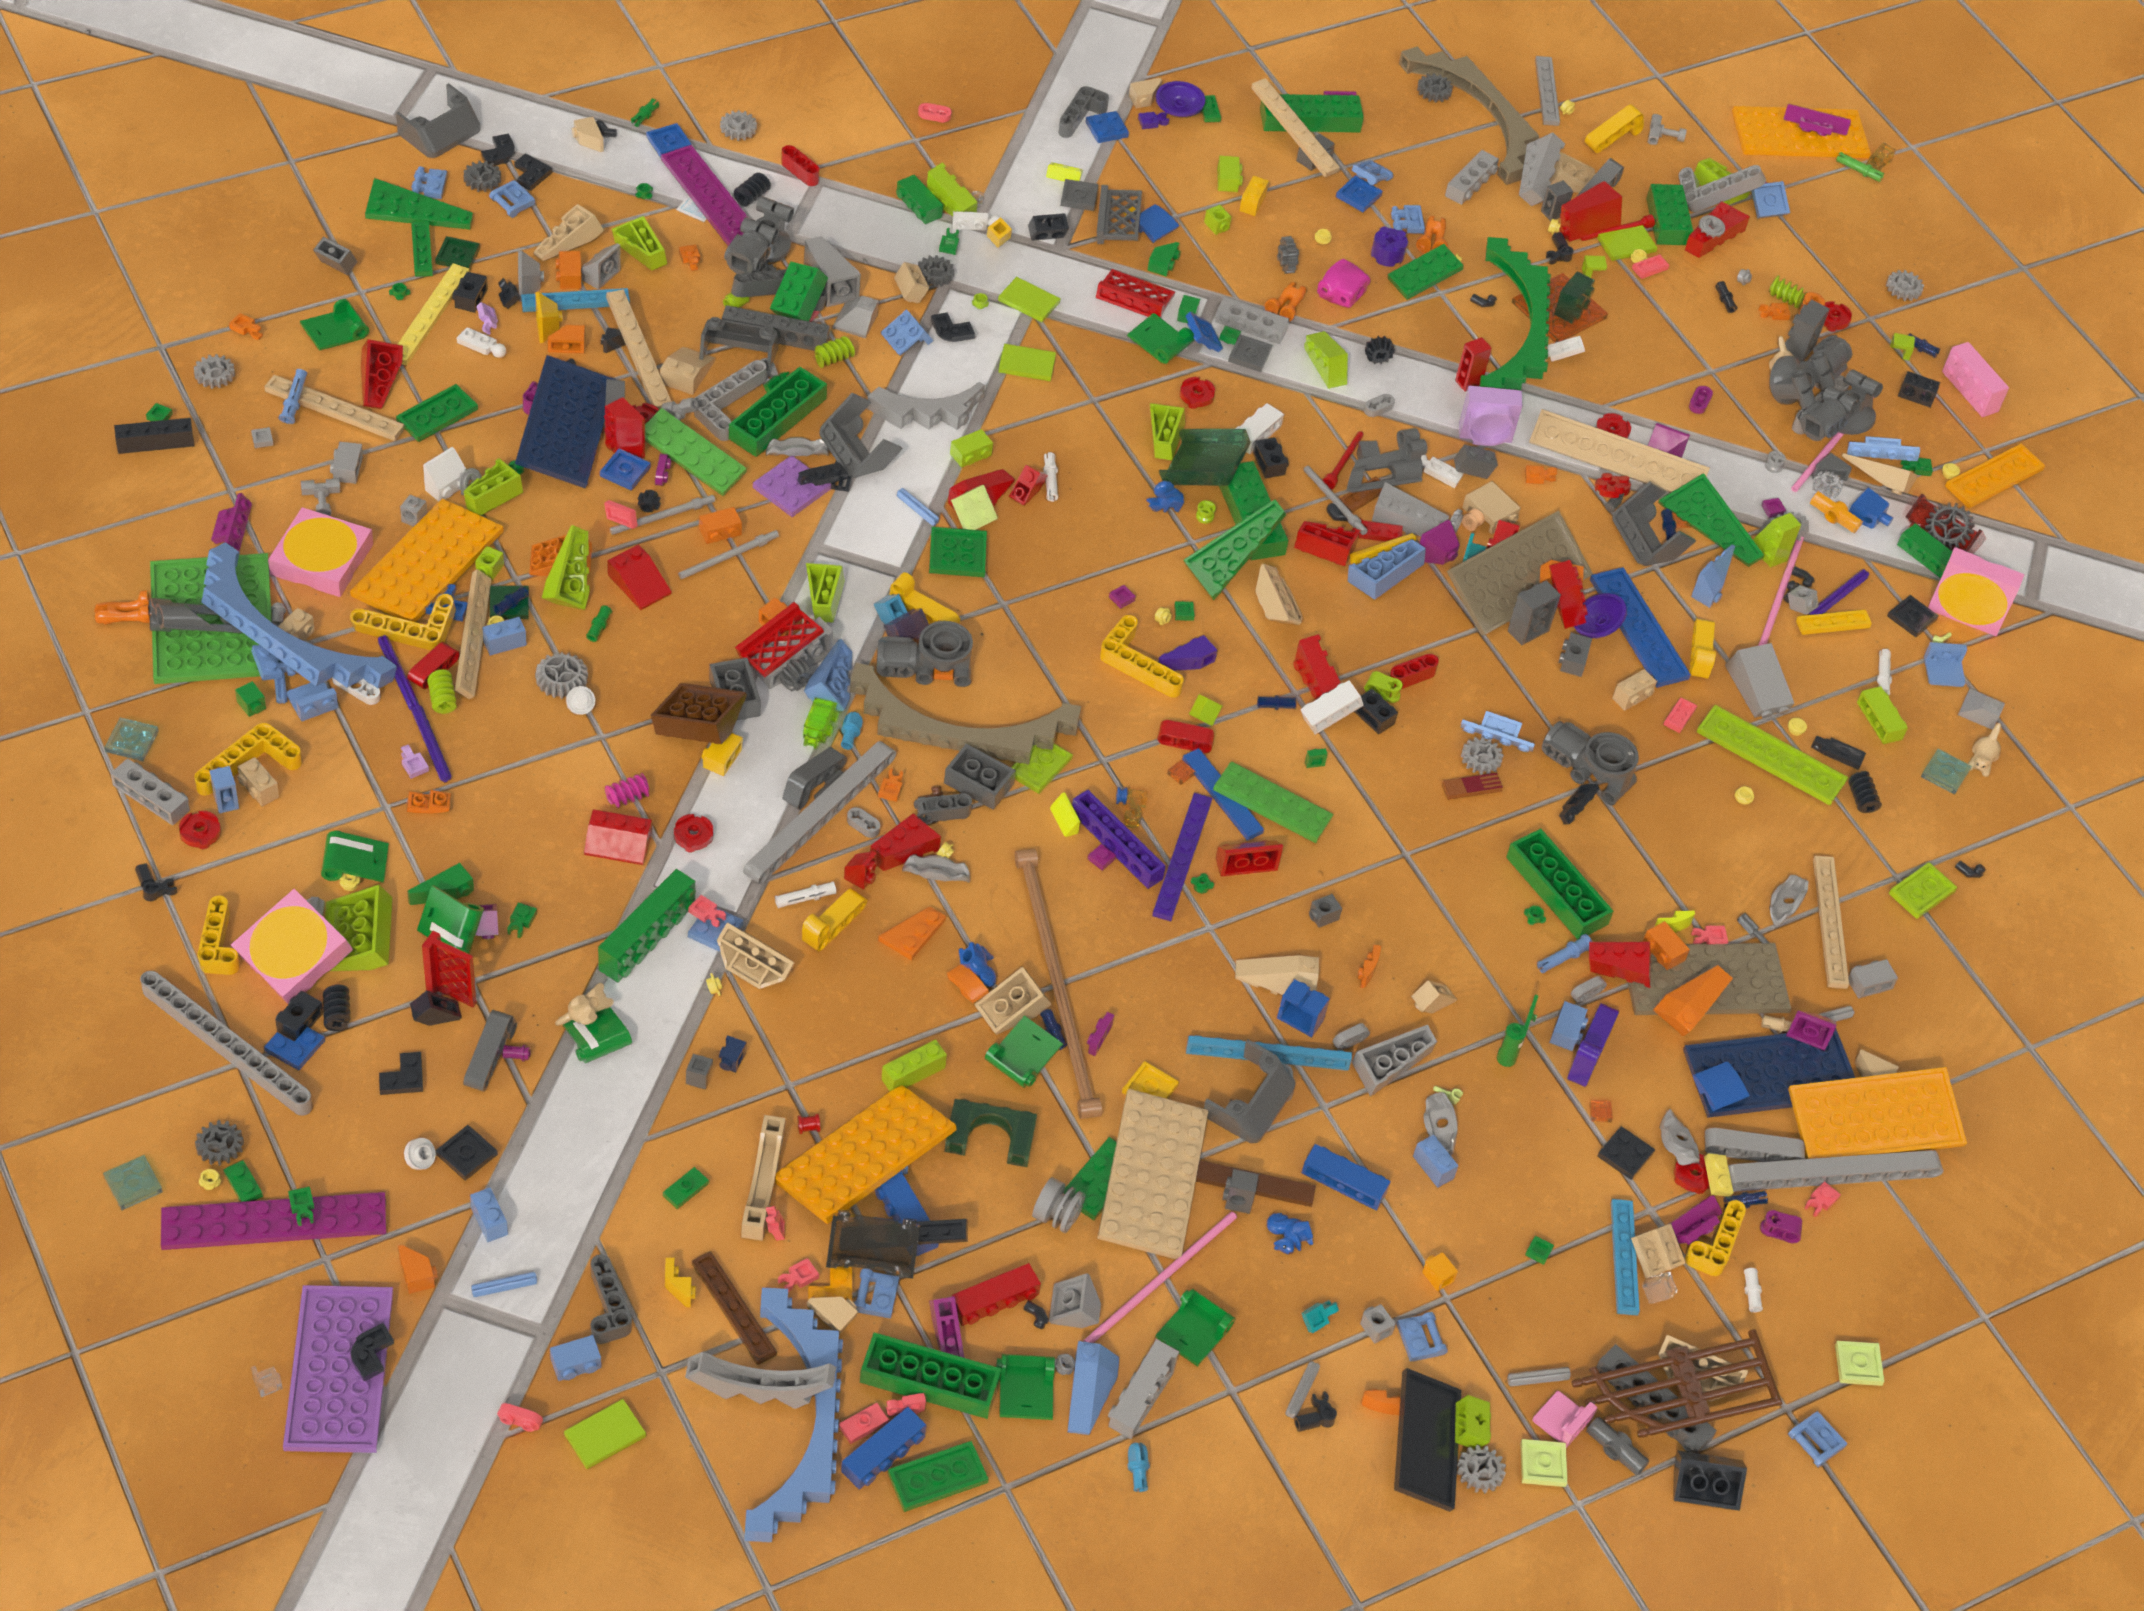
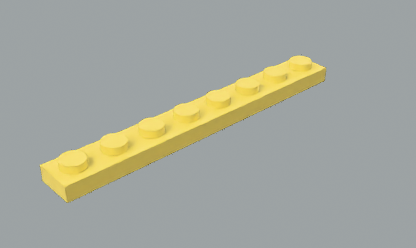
[397,263,469,366]

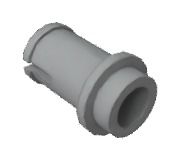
[271,602,286,626]

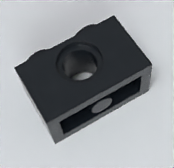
[452,272,488,313]
[275,991,323,1041]

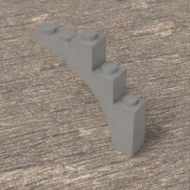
[867,382,985,430]
[685,1351,836,1409]

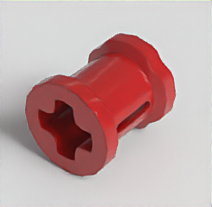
[797,1113,821,1134]

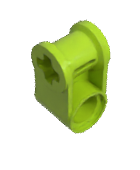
[1364,671,1402,703]

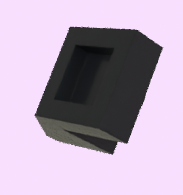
[601,327,626,353]

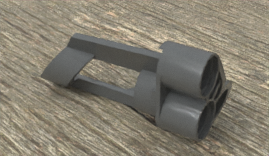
[1346,428,1427,493]
[149,598,243,633]

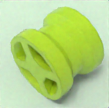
[1196,500,1216,524]

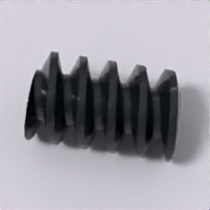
[734,172,771,207]
[1848,771,1882,813]
[323,984,351,1032]

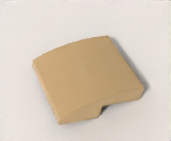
[1631,1223,1686,1278]

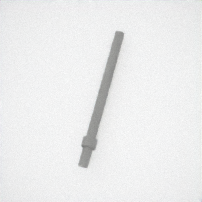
[1304,466,1368,535]
[609,495,715,535]
[678,530,779,580]

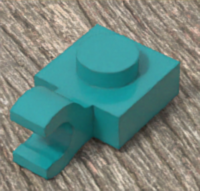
[1301,1300,1339,1333]

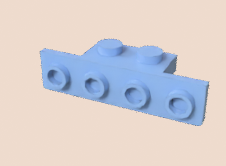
[1847,436,1920,461]
[1461,711,1535,752]

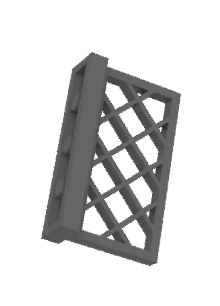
[1097,185,1142,244]

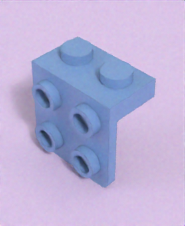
[1924,642,1967,687]
[287,682,338,722]

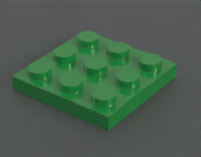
[929,527,987,578]

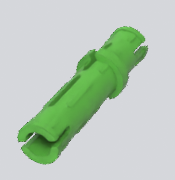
[1836,152,1885,182]

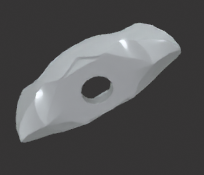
[766,437,829,456]
[902,854,970,883]
[1770,875,1809,927]
[1423,1092,1458,1156]
[1659,1109,1700,1165]

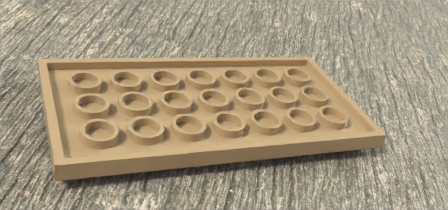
[1097,1089,1208,1259]

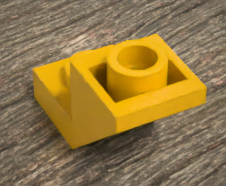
[665,1258,696,1307]

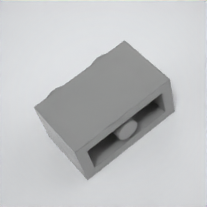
[330,442,363,484]
[1848,959,1898,999]

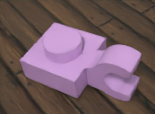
[477,302,498,335]
[401,745,429,779]

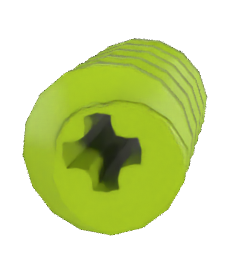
[1769,275,1808,309]
[814,336,855,368]
[427,670,457,714]

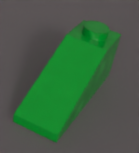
[407,863,474,905]

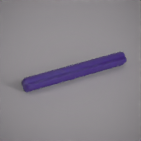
[1808,569,1869,615]
[378,635,419,710]
[411,704,451,783]

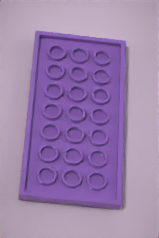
[283,1285,393,1453]

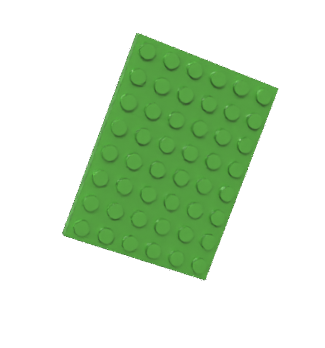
[150,553,272,684]

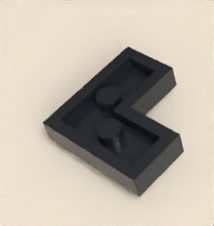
[514,153,552,191]
[379,1052,423,1095]

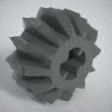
[779,659,812,692]

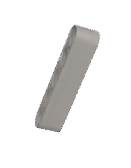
[1705,1128,1805,1162]

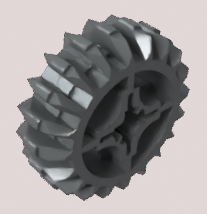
[1925,502,1975,550]

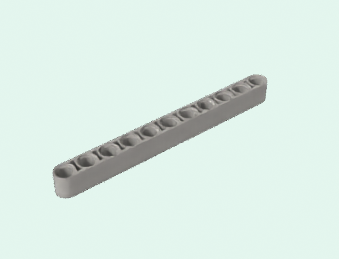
[743,741,897,884]
[140,971,312,1116]
[1728,1150,1944,1192]

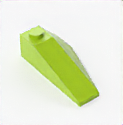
[542,525,590,610]

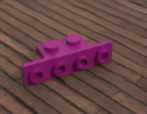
[1784,104,1851,136]
[211,493,252,552]
[1669,1196,1722,1245]

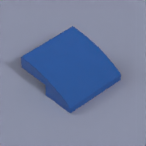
[1130,204,1179,243]
[1692,1061,1750,1111]

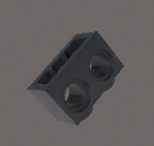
[1028,213,1069,241]
[1898,371,1941,408]
[1253,437,1289,479]
[1354,689,1398,735]

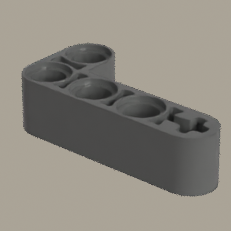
[1058,86,1109,138]
[1576,158,1624,197]
[782,747,847,810]
[463,1010,517,1092]
[590,1254,632,1344]

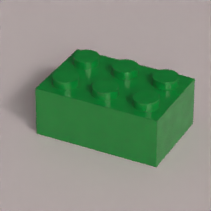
[769,261,828,321]

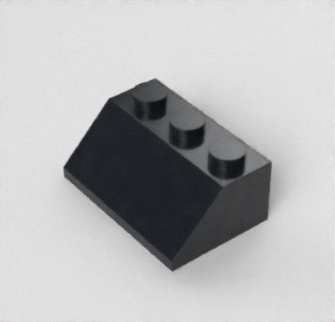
[1673,1450,1747,1511]

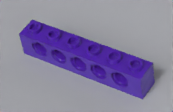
[1072,790,1166,889]

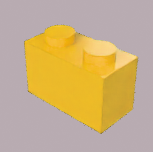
[1239,175,1269,216]
[702,733,743,776]

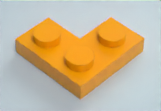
[808,1267,852,1310]

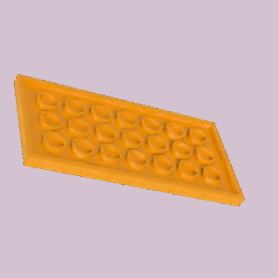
[1732,106,1871,158]
[350,498,504,622]
[1788,1067,1967,1159]
[774,1085,957,1224]

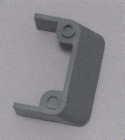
[396,83,480,158]
[699,317,779,372]
[819,393,903,478]
[1612,481,1696,566]
[1204,1039,1295,1143]

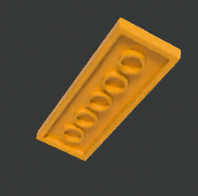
[1945,443,2045,508]

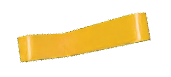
[350,594,456,651]
[1100,615,1184,698]
[194,723,302,796]

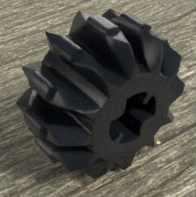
[1365,336,1395,365]

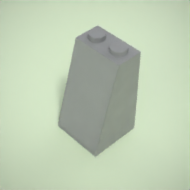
[804,236,861,307]
[1725,643,1794,718]

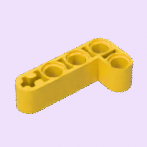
[1584,104,1644,153]
[889,572,960,626]
[1689,618,1716,679]
[802,888,868,952]
[198,895,240,975]
[1685,1200,1746,1276]

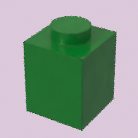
[1177,295,1200,323]
[235,681,266,717]

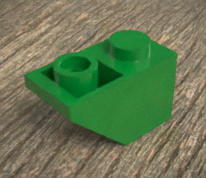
[1147,242,1181,277]

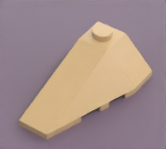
[533,204,604,261]
[1842,453,1918,495]
[1235,955,1319,995]

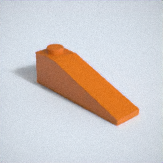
[1653,965,1733,1037]

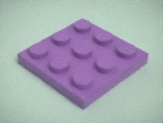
[753,456,831,517]

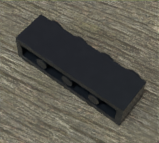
[114,418,194,454]

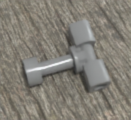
[1647,114,1687,145]
[661,397,698,421]
[301,478,340,516]

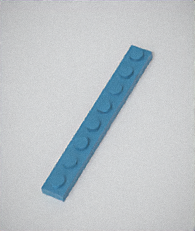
[1186,1035,1352,1070]

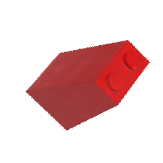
[1560,181,1622,242]

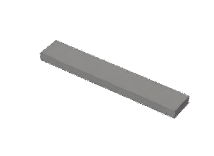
[1535,56,1560,126]

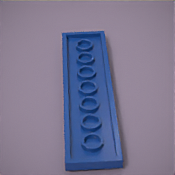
[1590,567,1691,688]

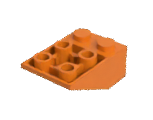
[529,535,592,576]

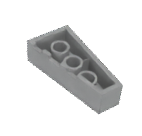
[1519,132,1565,206]
[1372,482,1449,537]
[756,617,833,689]
[1352,1025,1437,1097]
[1108,1339,1179,1439]

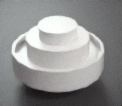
[566,686,595,715]
[404,1138,436,1170]

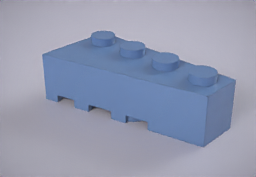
[1348,539,1426,600]

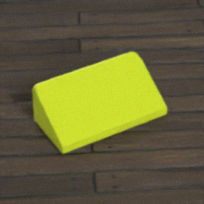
[1046,162,1083,181]
[1050,792,1080,837]

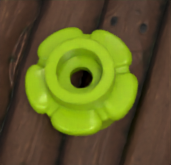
[972,293,989,309]

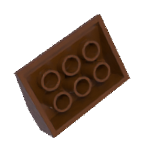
[651,683,747,744]

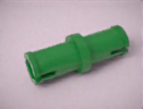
[631,98,660,127]
[586,605,612,642]

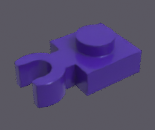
[1138,112,1169,129]

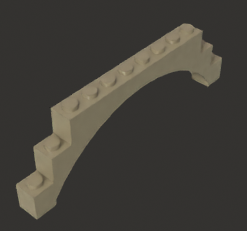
[1399,46,1539,185]
[850,663,1081,764]

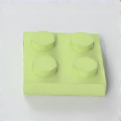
[951,485,998,530]
[1835,1341,1884,1386]
[1520,1439,1567,1487]

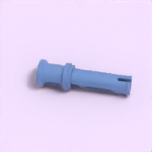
[278,369,307,424]
[1537,934,1592,973]

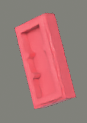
[1632,254,1669,279]
[604,500,638,529]
[1663,697,1697,733]
[839,1403,889,1445]

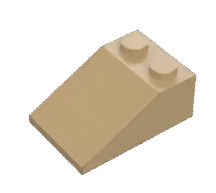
[1549,152,1596,193]
[660,347,716,395]
[974,967,1052,1035]

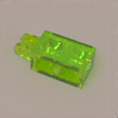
[803,697,839,749]

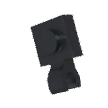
[498,278,520,309]

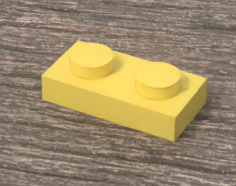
[1704,1153,1733,1197]

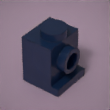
[719,1035,747,1073]

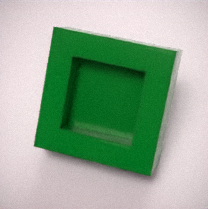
[1219,326,1241,345]
[146,403,173,421]
[1174,601,1195,621]
[1304,748,1328,768]
[1525,1235,1554,1265]

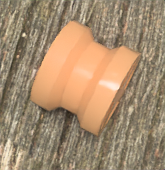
[1462,508,1485,531]

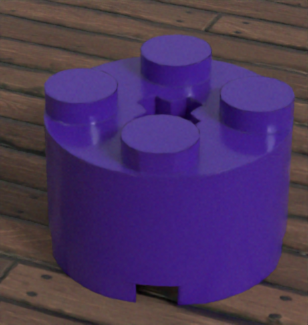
[1371,226,1408,267]

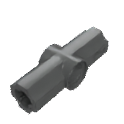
[1586,1417,1649,1476]

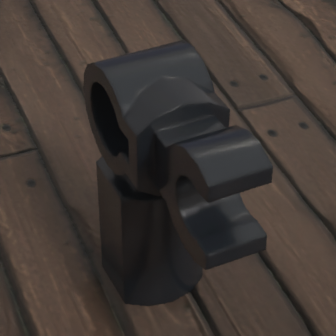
[1546,232,1574,265]
[135,863,177,902]
[1294,1391,1337,1432]

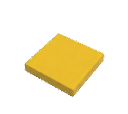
[1122,1061,1179,1099]

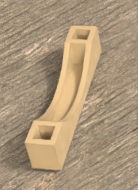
[741,1115,785,1241]

